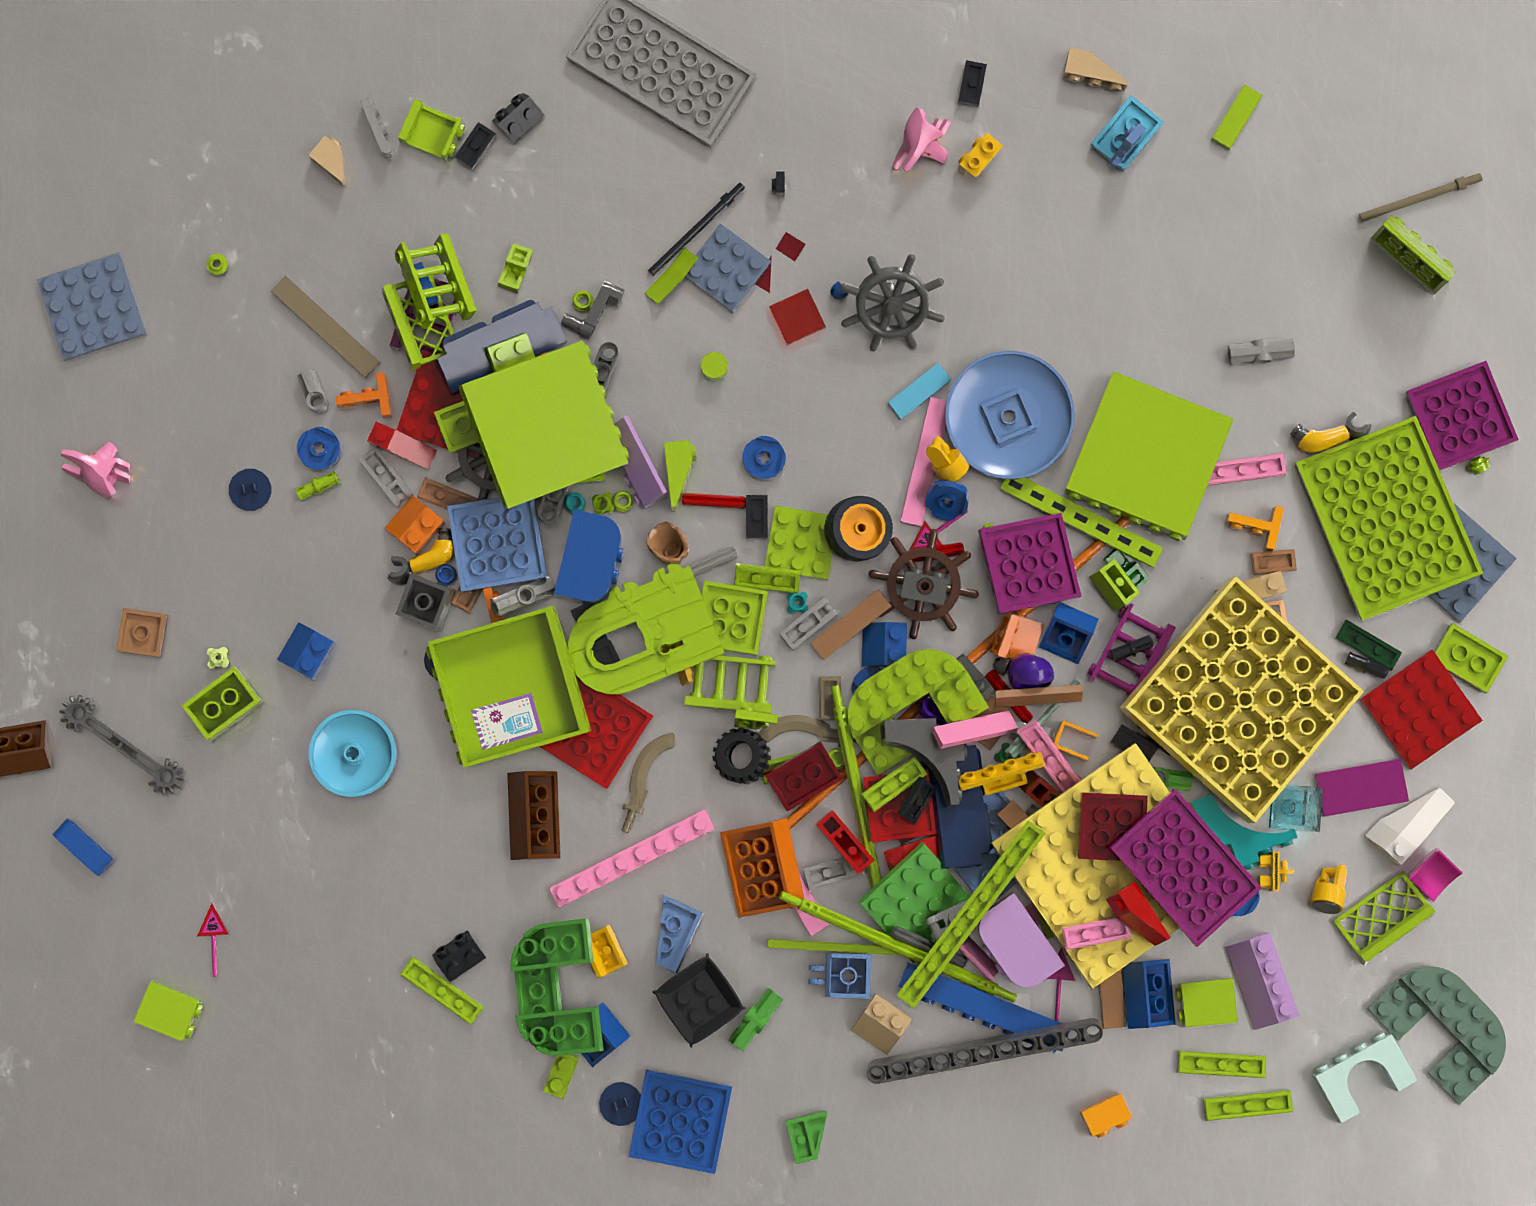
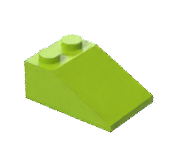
[664,440,696,512]

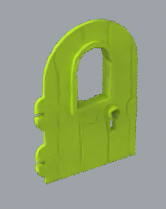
[568,564,725,694]

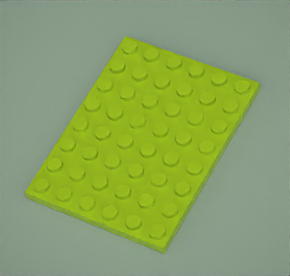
[1295,416,1484,622]

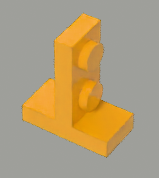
[1225,506,1284,551]

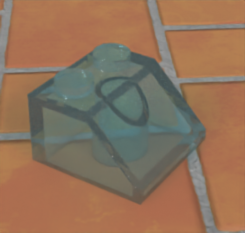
[1269,785,1323,832]

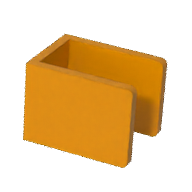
[1053,720,1098,762]

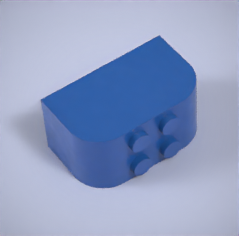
[554,509,624,605]

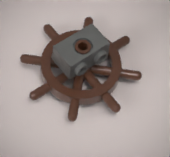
[868,529,979,639]

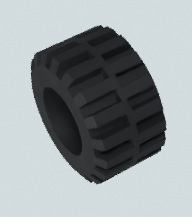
[712,728,771,784]

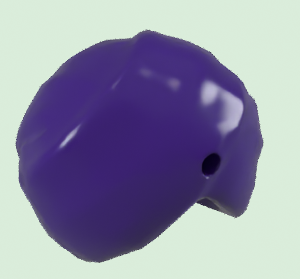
[1008,653,1054,689]

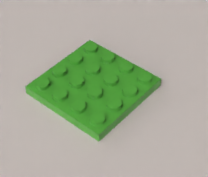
[858,842,971,963]

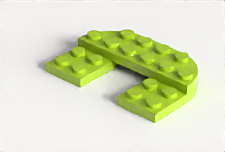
[848,649,989,776]

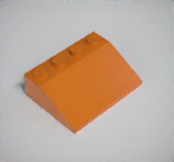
[720,818,804,918]

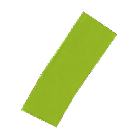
[645,247,699,304]

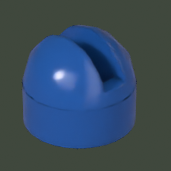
[830,281,849,300]

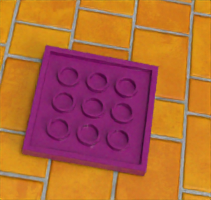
[1406,361,1519,470]
[978,513,1082,614]

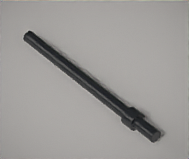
[647,182,745,277]

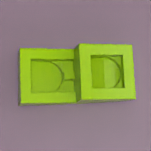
[498,243,533,293]

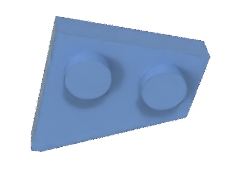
[1108,123,1146,169]

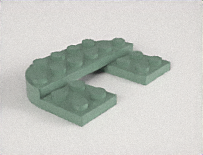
[1367,967,1506,1105]

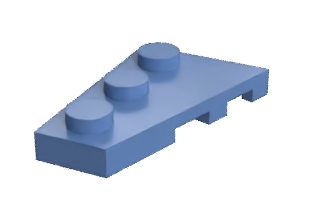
[656,895,704,973]

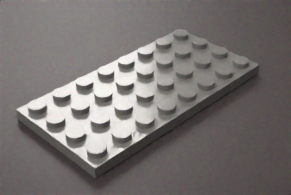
[566,0,756,147]

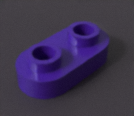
[918,697,948,726]

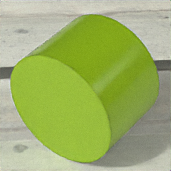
[701,352,728,381]

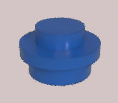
[435,564,457,586]

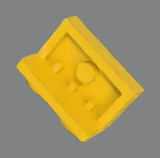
[958,133,1002,178]
[591,925,628,978]

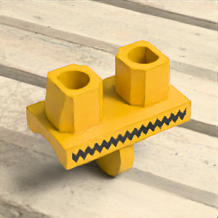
[1258,851,1294,891]

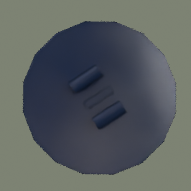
[229,469,272,511]
[599,1082,641,1126]

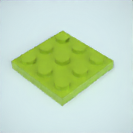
[765,505,833,580]
[702,580,768,656]

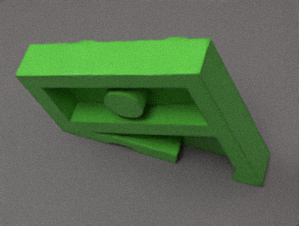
[786,1111,827,1164]

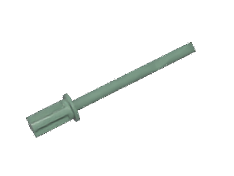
[1004,679,1080,759]

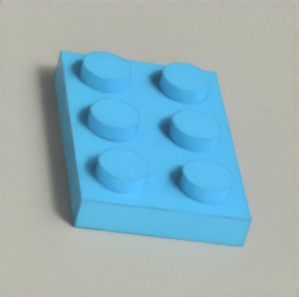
[1090,95,1164,172]

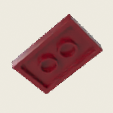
[765,741,843,812]

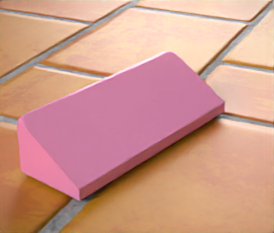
[959,936,999,980]

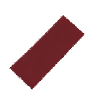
[755,232,805,293]

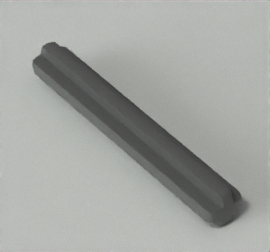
[891,925,968,968]

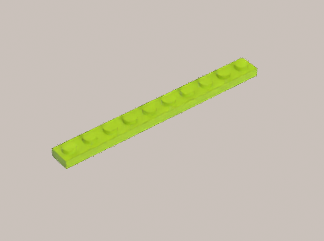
[896,819,1046,1008]

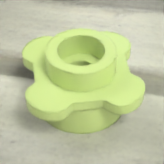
[207,647,229,669]

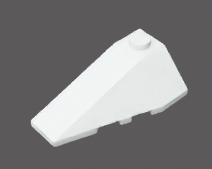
[1365,788,1455,866]

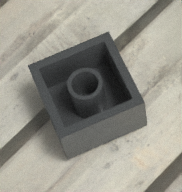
[395,574,456,631]

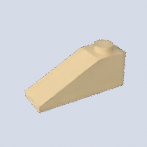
[1215,571,1287,600]

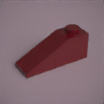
[1018,770,1061,807]

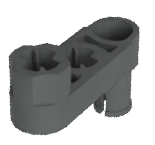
[561,281,625,340]

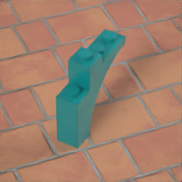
[1189,794,1298,870]

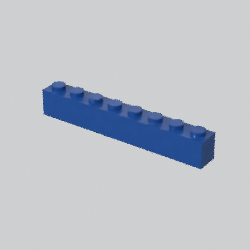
[898,962,1070,1054]

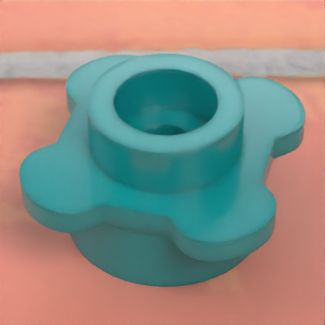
[787,592,808,614]

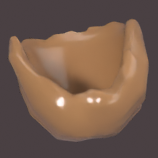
[646,522,689,564]

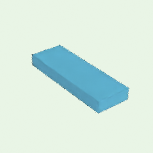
[888,363,952,420]

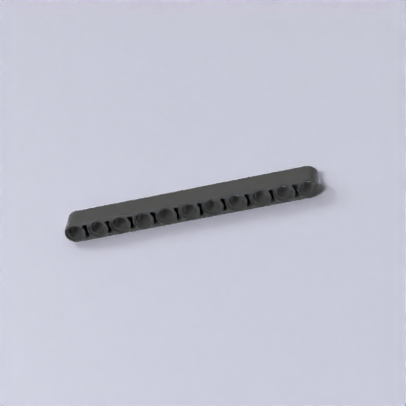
[867,1018,1103,1084]

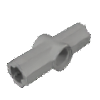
[1228,338,1295,364]
[490,576,555,617]

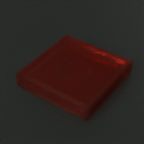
[769,289,826,346]

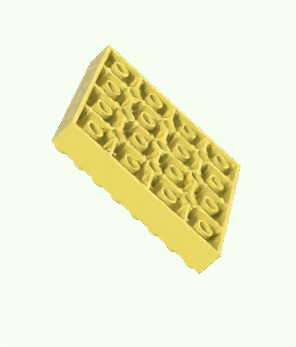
[1119,576,1364,823]
[990,743,1179,989]

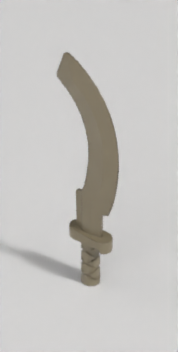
[758,715,857,747]
[621,733,675,833]

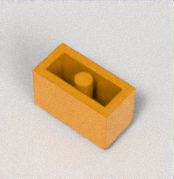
[1079,1093,1132,1138]

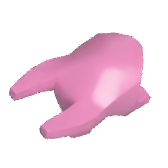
[892,107,951,172]
[61,442,131,499]

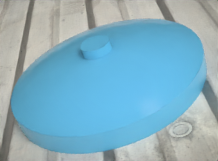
[309,710,397,797]

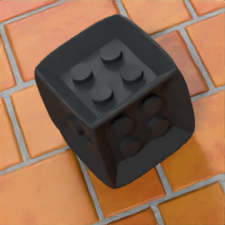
[652,953,746,1048]

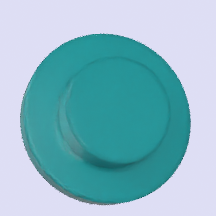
[564,492,586,514]

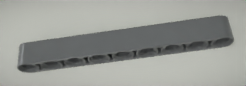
[538,342,619,525]

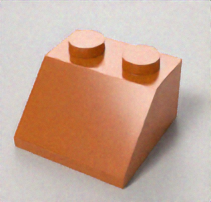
[384,495,445,556]

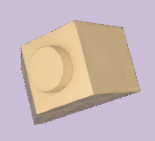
[308,136,346,186]

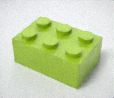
[181,666,263,742]

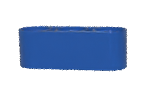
[52,818,114,876]

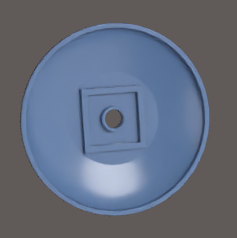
[945,351,1075,479]

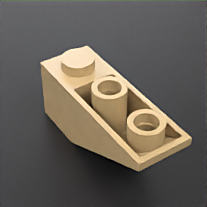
[1063,47,1128,92]

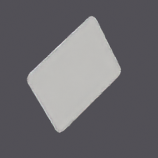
[1013,994,1030,1010]

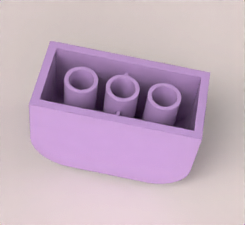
[978,892,1065,987]

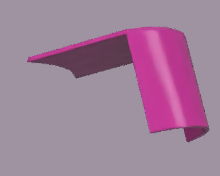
[1408,848,1463,902]

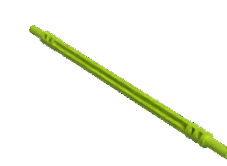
[831,685,887,935]
[779,891,1017,1002]

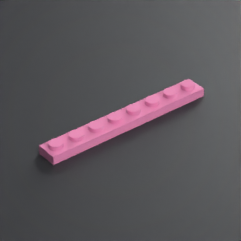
[549,809,715,908]

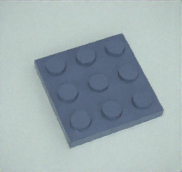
[685,223,772,313]

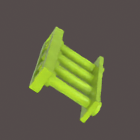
[395,233,477,329]
[684,656,776,714]

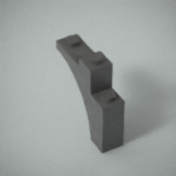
[880,718,967,808]

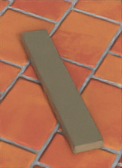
[271,275,380,378]

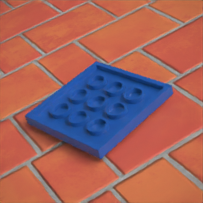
[629,1069,732,1174]

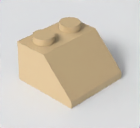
[851,994,912,1055]

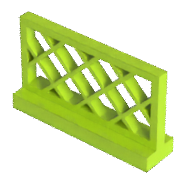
[382,276,454,371]
[1333,871,1436,965]

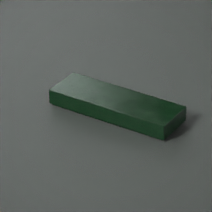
[1334,619,1402,671]

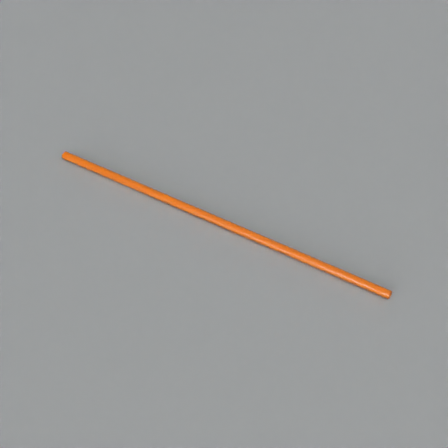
[787,516,1131,829]

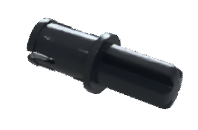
[1110,635,1154,663]
[1345,652,1389,679]

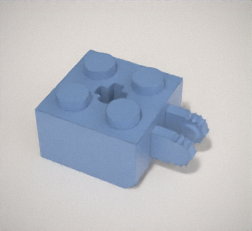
[808,953,871,999]

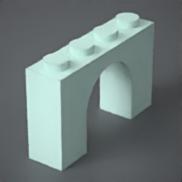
[1312,1032,1418,1123]

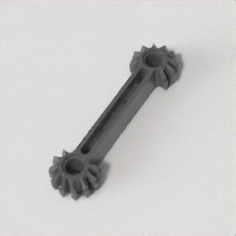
[59,695,185,796]

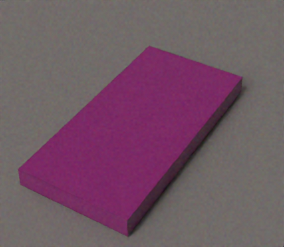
[1315,759,1409,817]

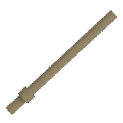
[1359,173,1483,222]

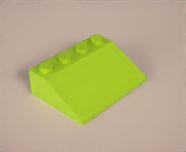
[1371,215,1456,294]

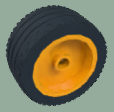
[824,496,893,562]

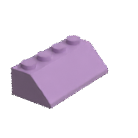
[614,415,668,509]
[1225,933,1300,1030]

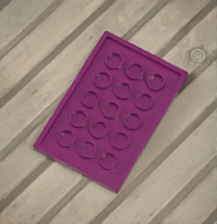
[1109,789,1262,947]

